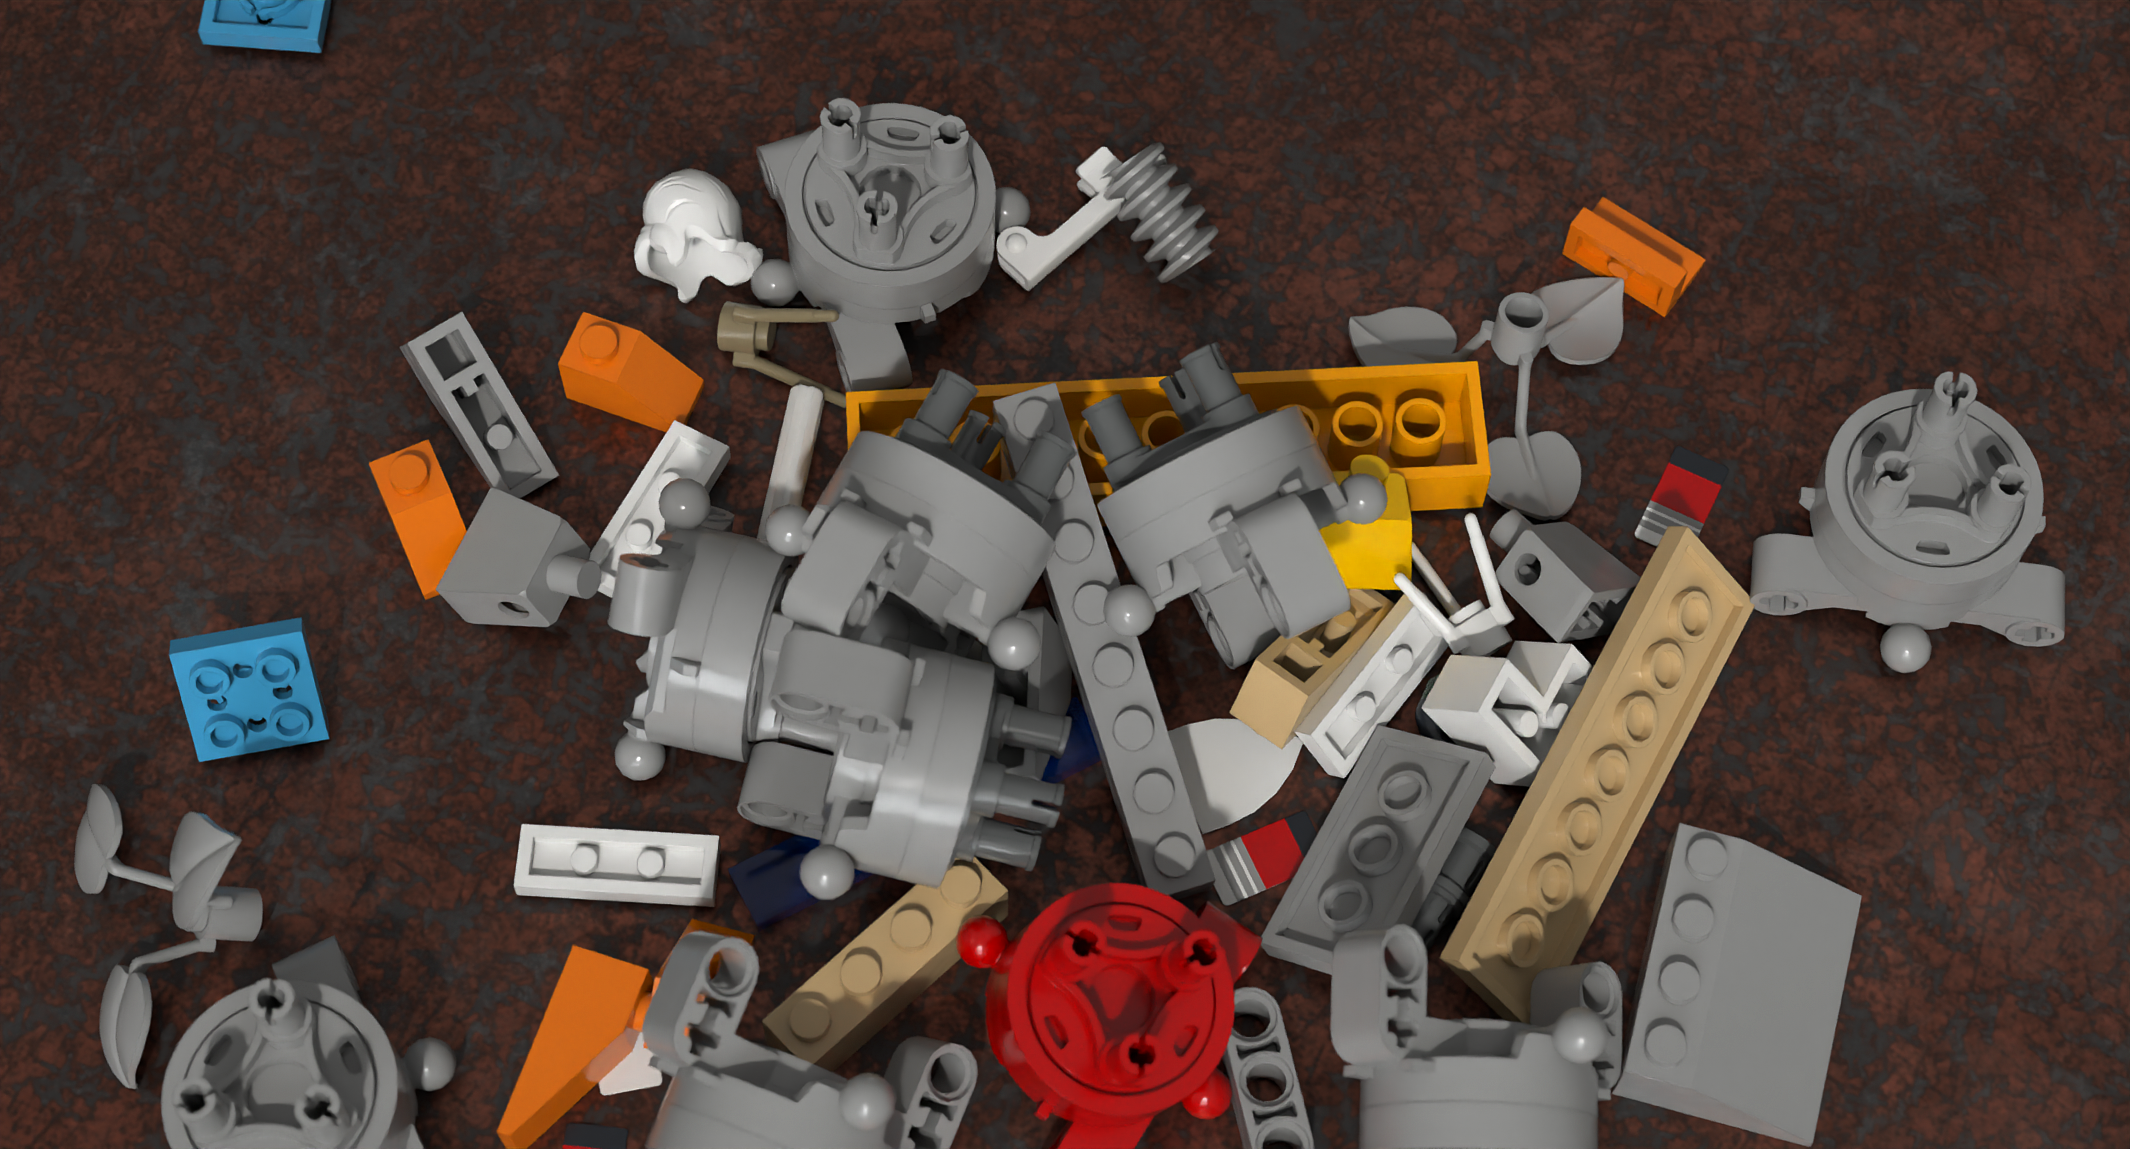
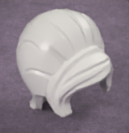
[634,169,763,303]

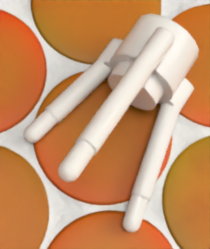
[1394,513,1515,657]

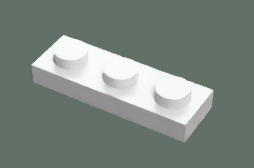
[589,420,731,598]
[1294,592,1449,778]
[514,824,721,907]

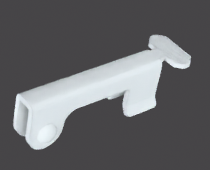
[996,147,1166,291]

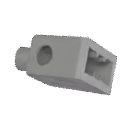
[435,488,601,627]
[1490,509,1641,643]

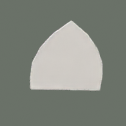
[1168,719,1303,834]

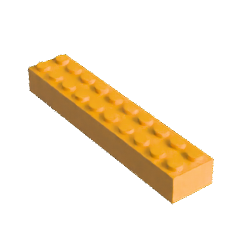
[846,361,1491,527]

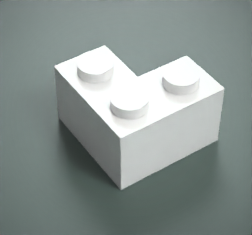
[1422,641,1593,787]

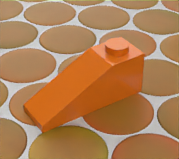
[497,945,654,1149]

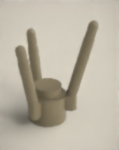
[717,301,846,408]

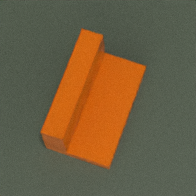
[1562,197,1706,317]

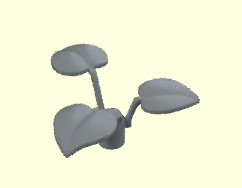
[1348,277,1624,521]
[74,784,263,1089]

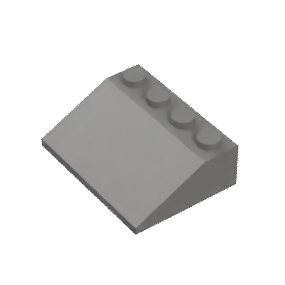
[1612,823,1862,1147]

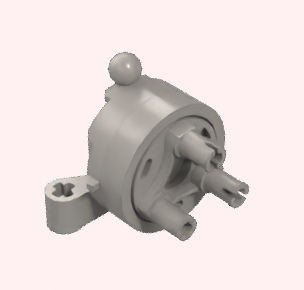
[751,98,1031,392]
[1750,372,2065,673]
[608,478,861,780]
[161,935,457,1149]

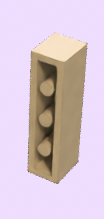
[762,857,1008,1072]

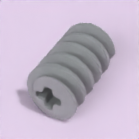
[1100,142,1219,283]

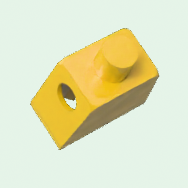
[1319,454,1412,590]

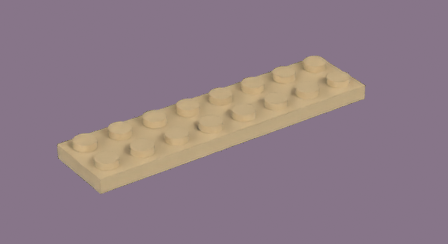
[1440,526,1755,1024]

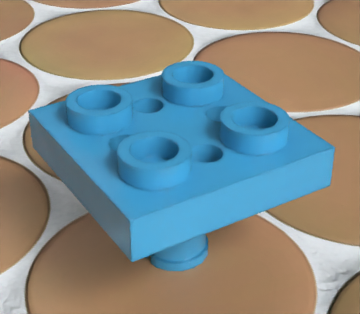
[198,0,331,53]
[169,617,329,762]

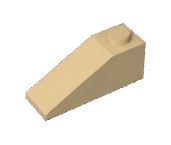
[1229,589,1396,749]

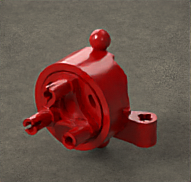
[956,883,1263,1149]

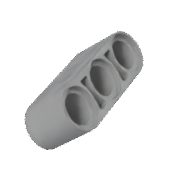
[1221,987,1314,1149]

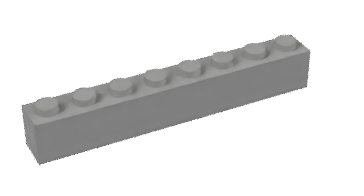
[993,383,1216,900]

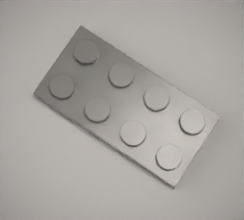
[1261,725,1496,975]

